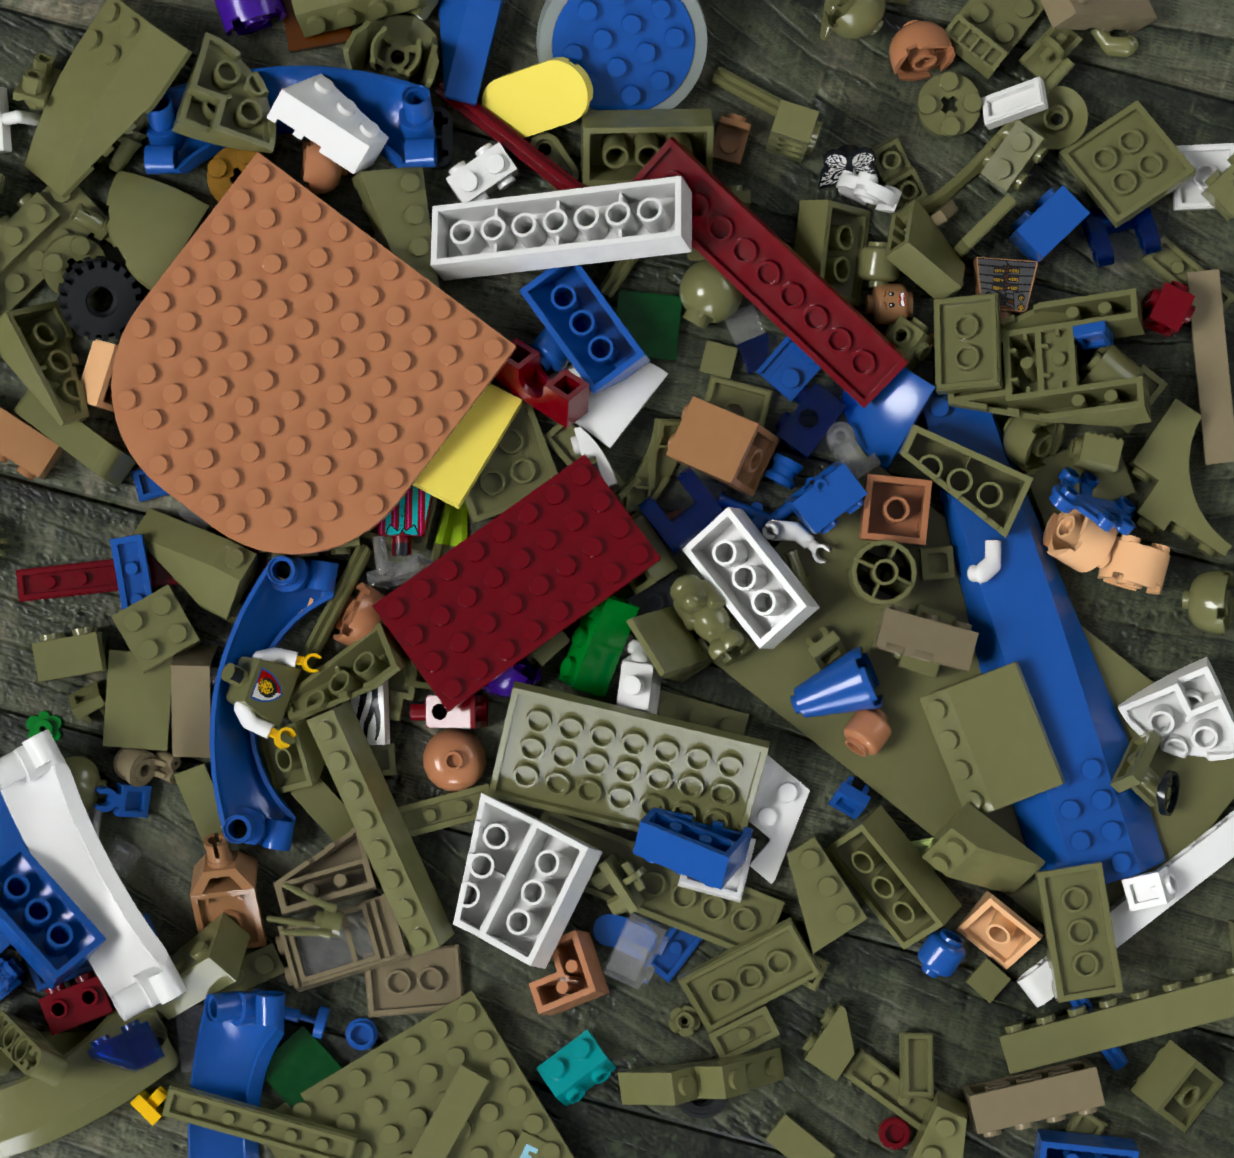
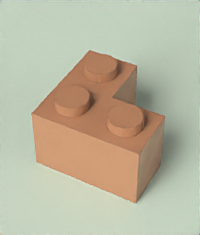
[529,930,609,1016]

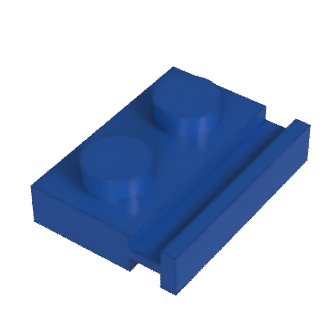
[756,336,821,402]

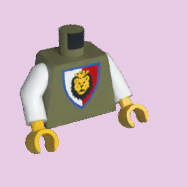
[221,647,322,749]

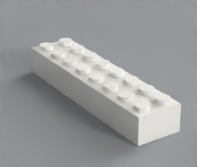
[430,176,692,281]

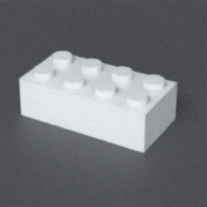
[682,507,820,649]
[478,819,602,969]

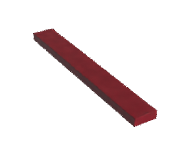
[15,545,271,602]

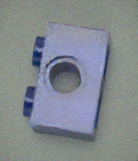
[775,383,846,459]

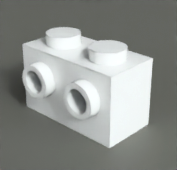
[446,142,518,203]

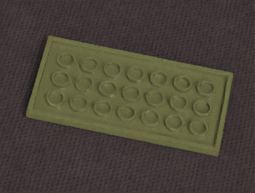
[488,681,770,832]

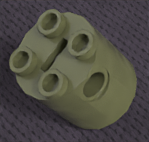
[847,539,917,606]

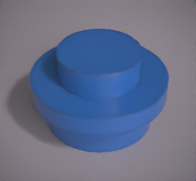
[345,1017,378,1050]

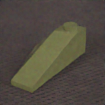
[0,300,89,426]
[286,622,411,723]

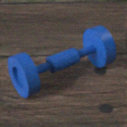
[254,988,330,1039]

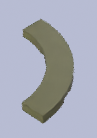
[614,418,682,520]

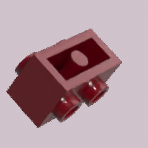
[1142,281,1196,337]
[38,970,115,1036]

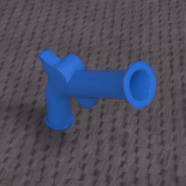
[715,490,794,532]

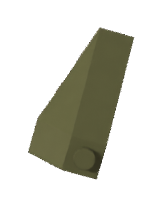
[133,508,261,621]

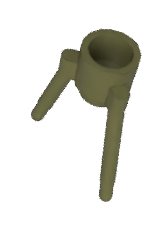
[266,882,343,939]

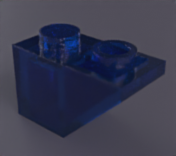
[87,1019,165,1073]

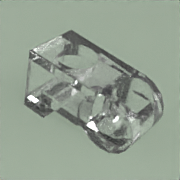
[826,422,881,480]

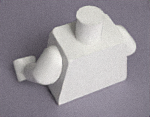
[617,634,662,715]

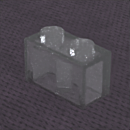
[603,912,669,990]

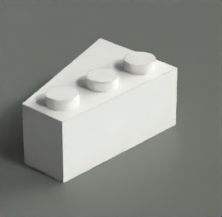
[266,73,389,174]

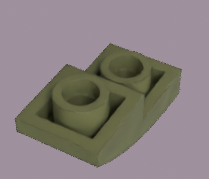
[872,136,928,210]
[290,778,354,842]

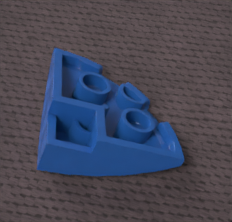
[842,367,936,470]

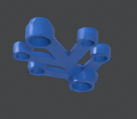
[1049,466,1136,536]

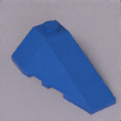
[438,0,505,106]

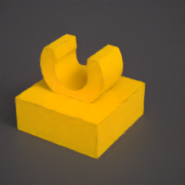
[130,1085,168,1126]

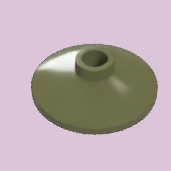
[1024,86,1089,150]

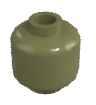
[858,241,900,287]

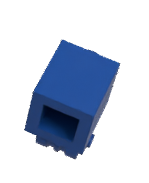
[0,954,27,1002]

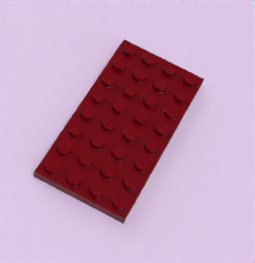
[372,454,661,712]

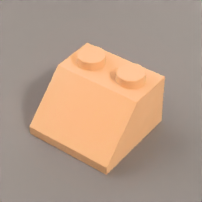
[81,339,118,413]

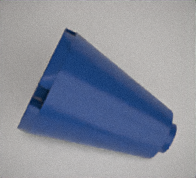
[790,646,884,718]

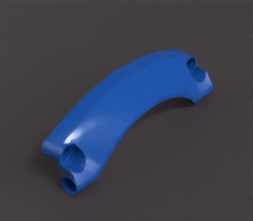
[144,66,438,174]
[210,556,339,851]
[188,990,285,1158]

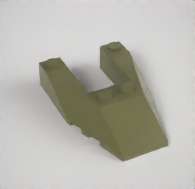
[948,288,1151,427]

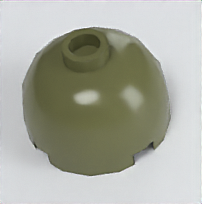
[823,0,886,40]
[1003,410,1065,474]
[1182,570,1234,635]

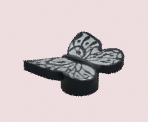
[818,145,880,189]

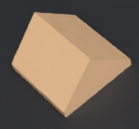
[956,891,1043,970]

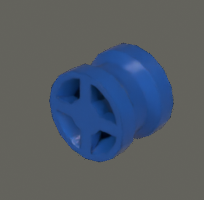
[764,453,803,490]

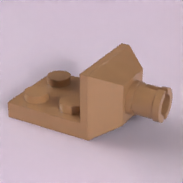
[190,832,267,949]

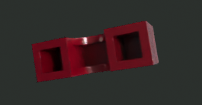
[494,338,590,428]

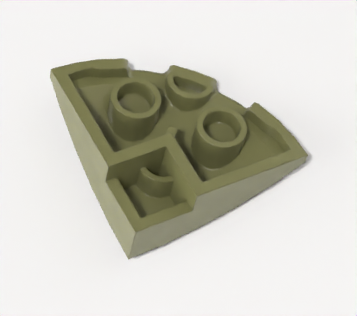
[172,32,276,153]
[106,171,209,291]

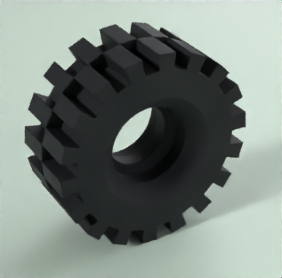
[57,256,142,341]

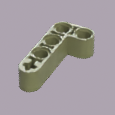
[13,389,136,487]
[0,1010,68,1086]

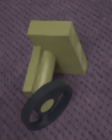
[1110,730,1180,816]

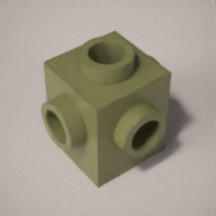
[885,315,934,371]

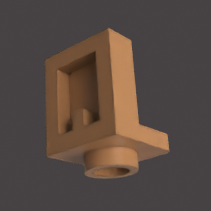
[713,113,751,166]

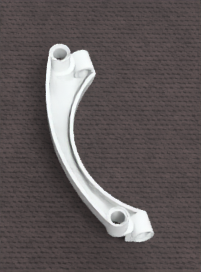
[0,729,188,1021]

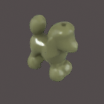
[670,574,756,666]

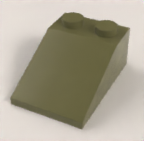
[626,606,714,683]
[922,802,1046,895]

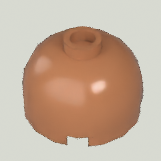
[889,20,956,81]
[300,140,348,195]
[333,582,387,646]
[423,728,487,792]

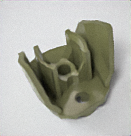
[343,15,439,89]

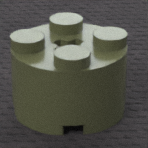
[1078,344,1142,385]

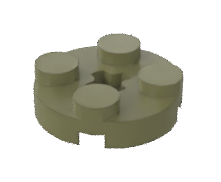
[917,72,982,138]
[42,234,106,296]

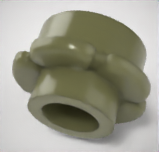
[669,1005,701,1037]

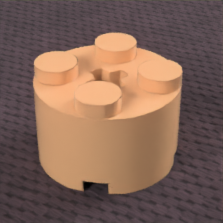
[1043,510,1119,573]
[1097,534,1170,595]

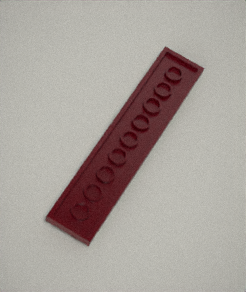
[631,136,910,408]

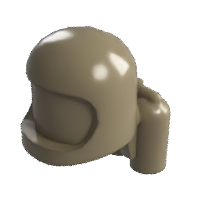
[113,748,181,787]

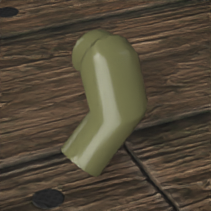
[1090,28,1139,58]

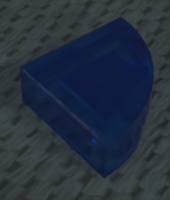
[736,332,769,375]

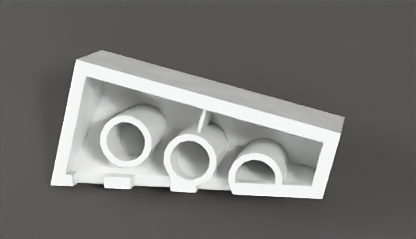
[453,793,540,936]

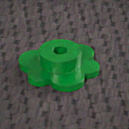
[26,711,62,741]

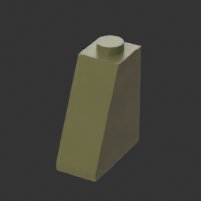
[885,199,965,299]
[174,762,239,844]

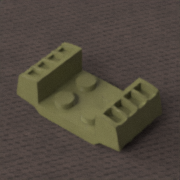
[945,0,1044,79]

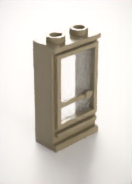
[275,894,411,992]

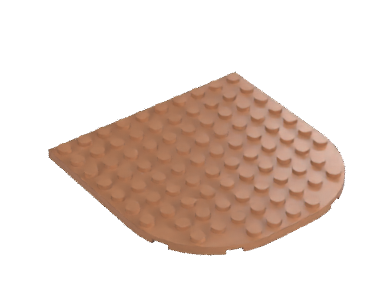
[111,152,517,555]

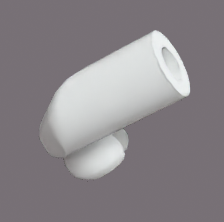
[967,540,1001,584]

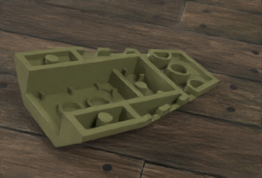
[24,0,193,198]

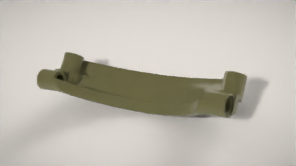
[0,1007,180,1158]

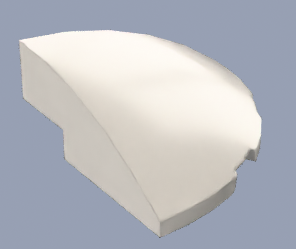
[549,362,668,449]
[1118,657,1234,761]

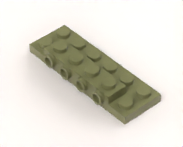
[0,186,106,317]

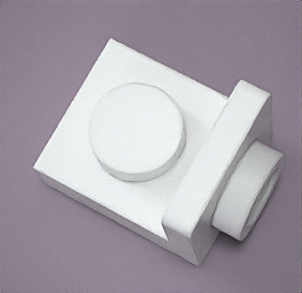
[1121,866,1177,912]

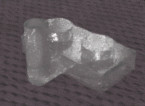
[366,536,435,589]

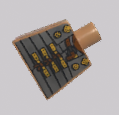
[973,257,1038,324]

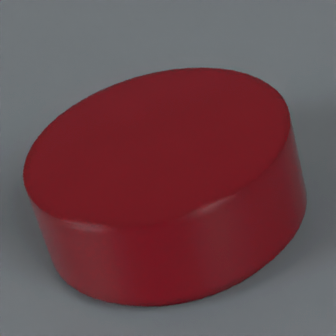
[878,1116,911,1150]

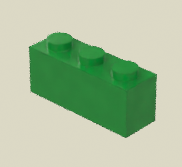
[558,595,639,697]

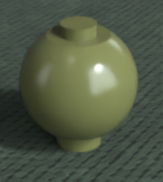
[679,259,744,330]

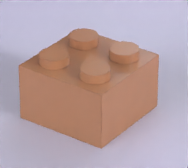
[858,474,932,546]

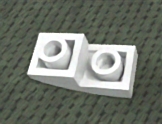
[570,427,618,487]

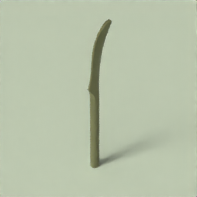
[919,57,1075,213]

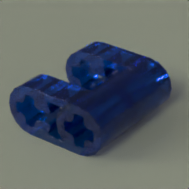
[1081,207,1161,268]
[637,466,724,554]

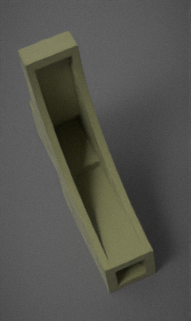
[1127,398,1232,559]
[618,1047,785,1106]

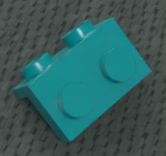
[536,1029,616,1106]

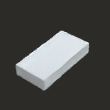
[981,76,1048,130]

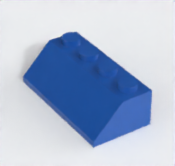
[519,265,650,394]
[0,843,106,990]

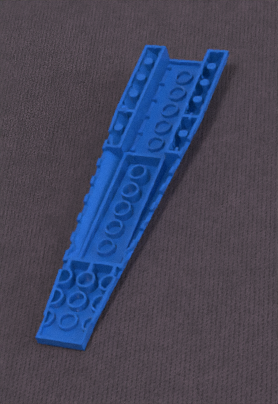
[922,392,1166,884]

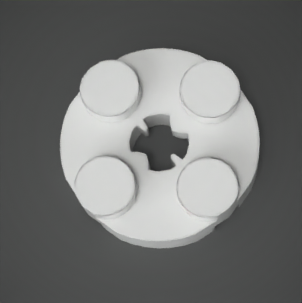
[836,170,902,213]

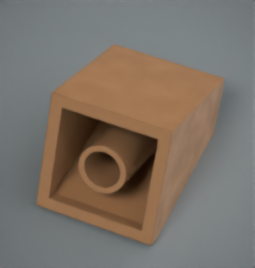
[666,396,780,497]

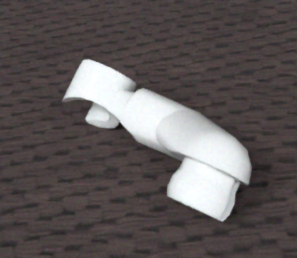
[762,520,832,564]

